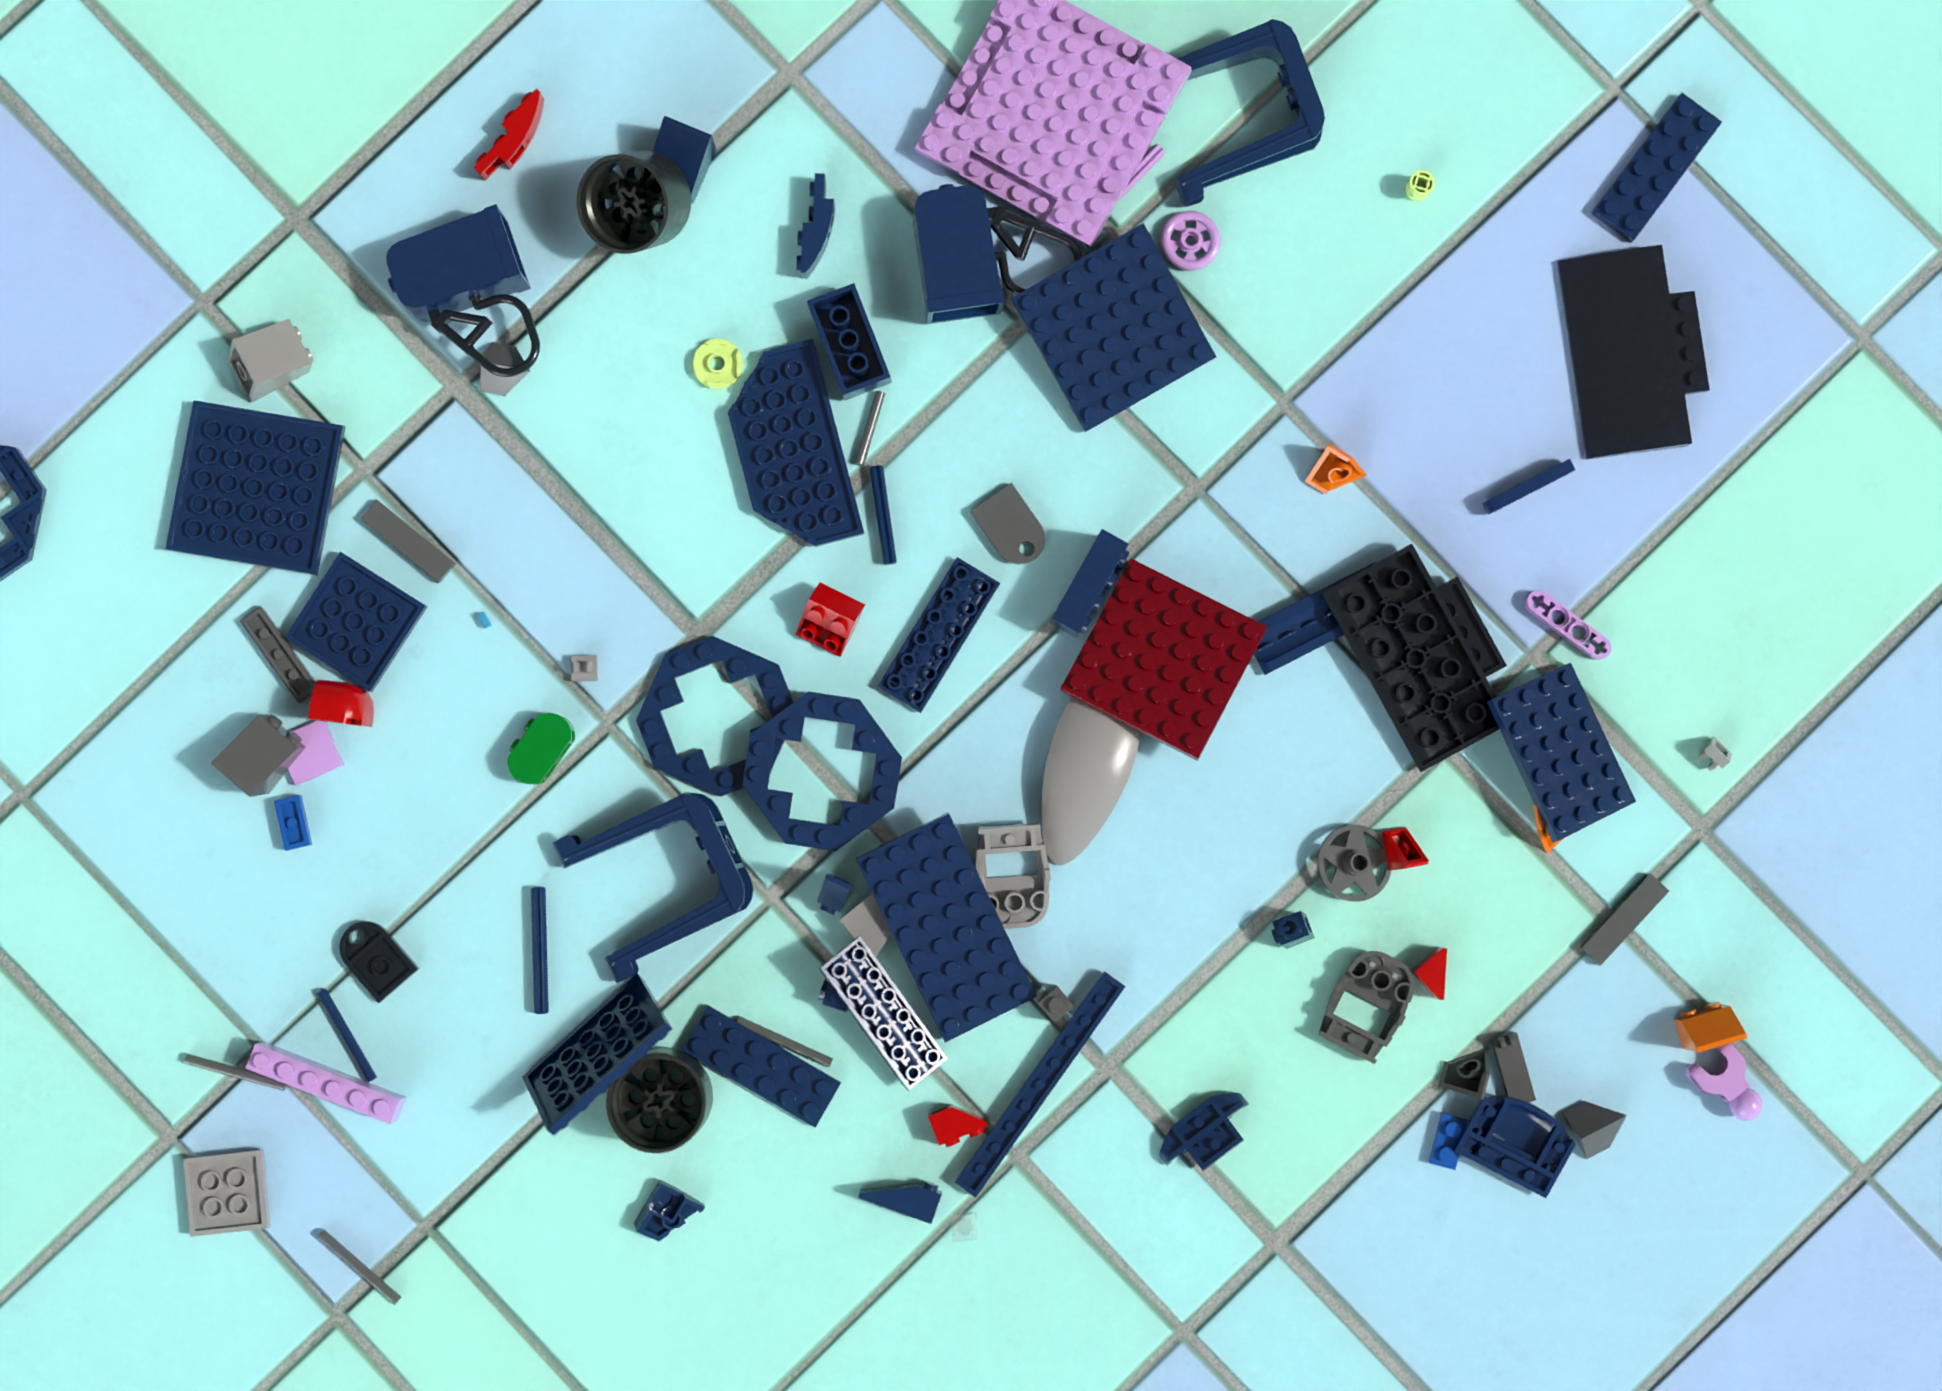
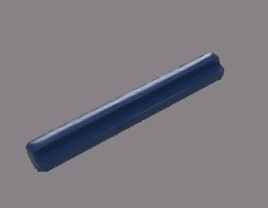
[870,465,897,565]

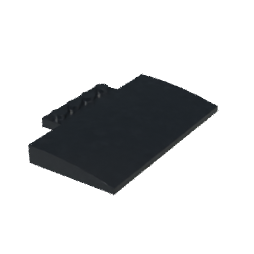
[1557,244,1710,460]
[1321,544,1507,772]

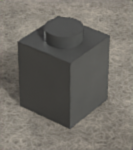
[1037,985,1074,1023]

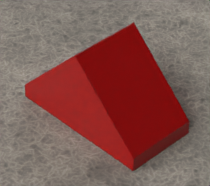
[1382,827,1429,871]
[1411,947,1447,1000]

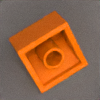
[1674,1002,1748,1053]

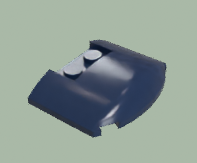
[1454,1095,1576,1198]

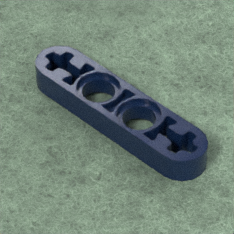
[1482,459,1576,515]

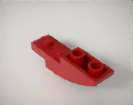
[474,88,544,181]

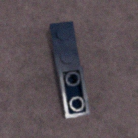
[796,173,835,279]

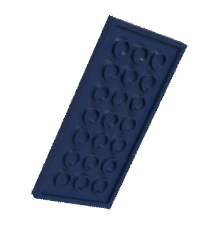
[855,812,1037,1043]

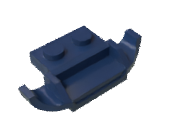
[1159,1093,1249,1171]

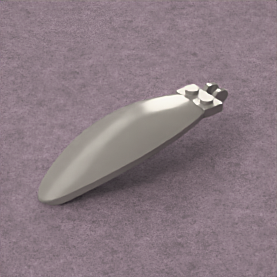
[1041,697,1141,865]

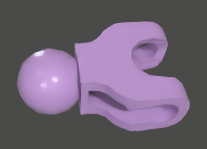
[1685,1043,1762,1121]

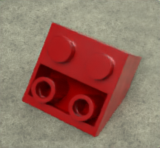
[795,582,865,657]

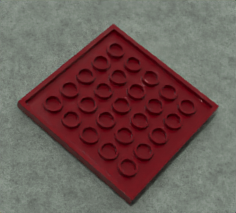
[1060,558,1267,761]

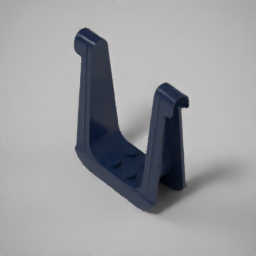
[1174,19,1325,207]
[552,793,754,983]

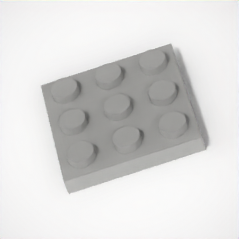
[183,1149,270,1237]

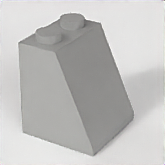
[228,319,313,403]

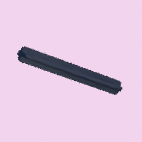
[531,887,549,1014]

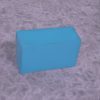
[478,612,492,629]

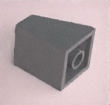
[211,714,306,797]

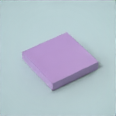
[288,721,344,786]

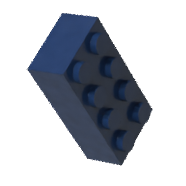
[807,283,892,400]
[1050,529,1130,638]

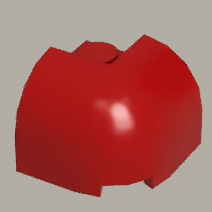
[308,680,374,727]

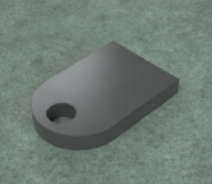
[970,483,1045,565]

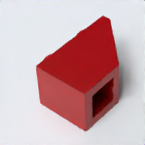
[928,1105,987,1147]

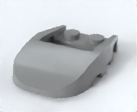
[976,822,1051,929]

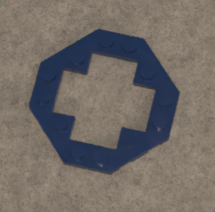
[0,445,47,582]
[636,636,794,797]
[742,692,902,851]

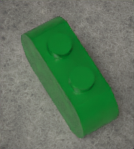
[507,713,575,785]

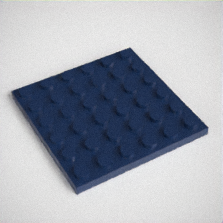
[1011,223,1216,432]
[165,400,346,576]

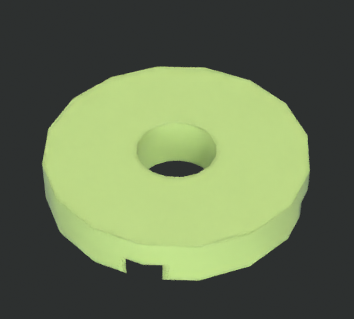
[692,338,743,390]

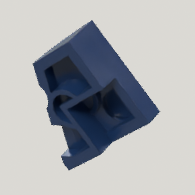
[634,1180,705,1241]

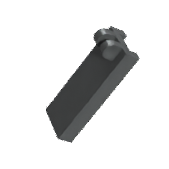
[1490,1032,1536,1102]

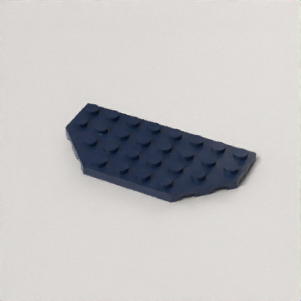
[728,339,865,547]

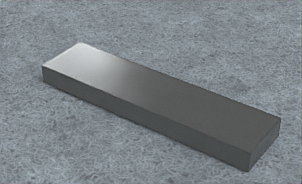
[360,499,456,583]
[240,606,316,703]
[1580,873,1669,966]

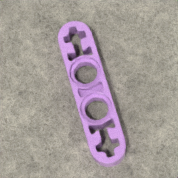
[1524,590,1611,660]

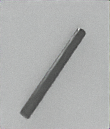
[737,1016,833,1068]
[184,1054,287,1091]
[317,1230,402,1305]

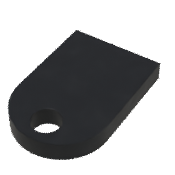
[339,921,420,1003]

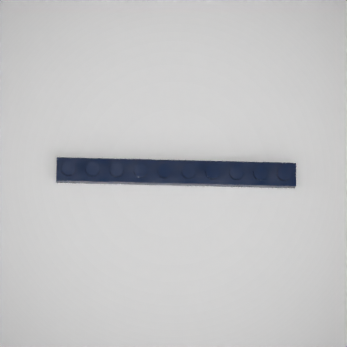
[955,971,1126,1198]

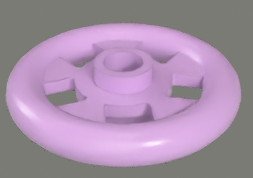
[1160,211,1221,270]

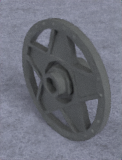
[1317,825,1392,902]

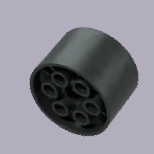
[576,149,691,254]
[606,1048,713,1153]

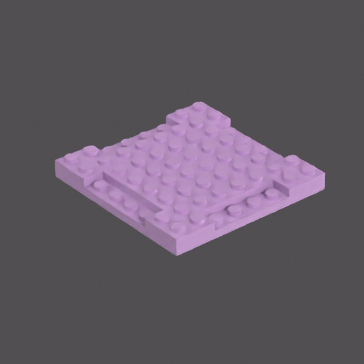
[915,0,1192,249]

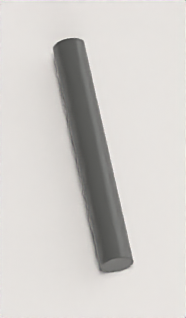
[854,390,886,466]

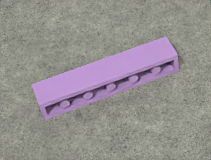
[246,1042,406,1124]

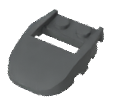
[1318,951,1415,1064]

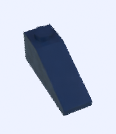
[817,874,854,915]
[858,1181,942,1224]

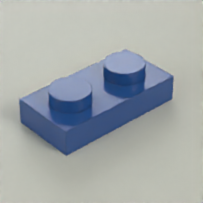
[274,795,313,851]
[1429,1112,1468,1170]

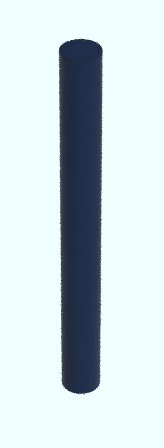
[317,989,377,1083]

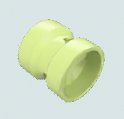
[1405,170,1435,202]

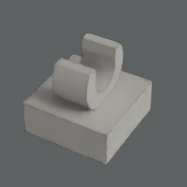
[571,655,598,682]
[1698,736,1732,771]

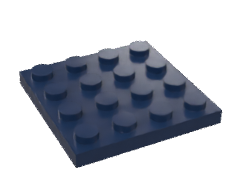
[285,552,428,692]

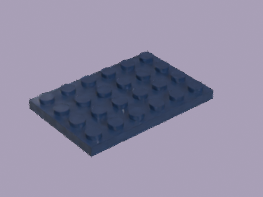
[1487,663,1636,843]
[522,973,673,1136]

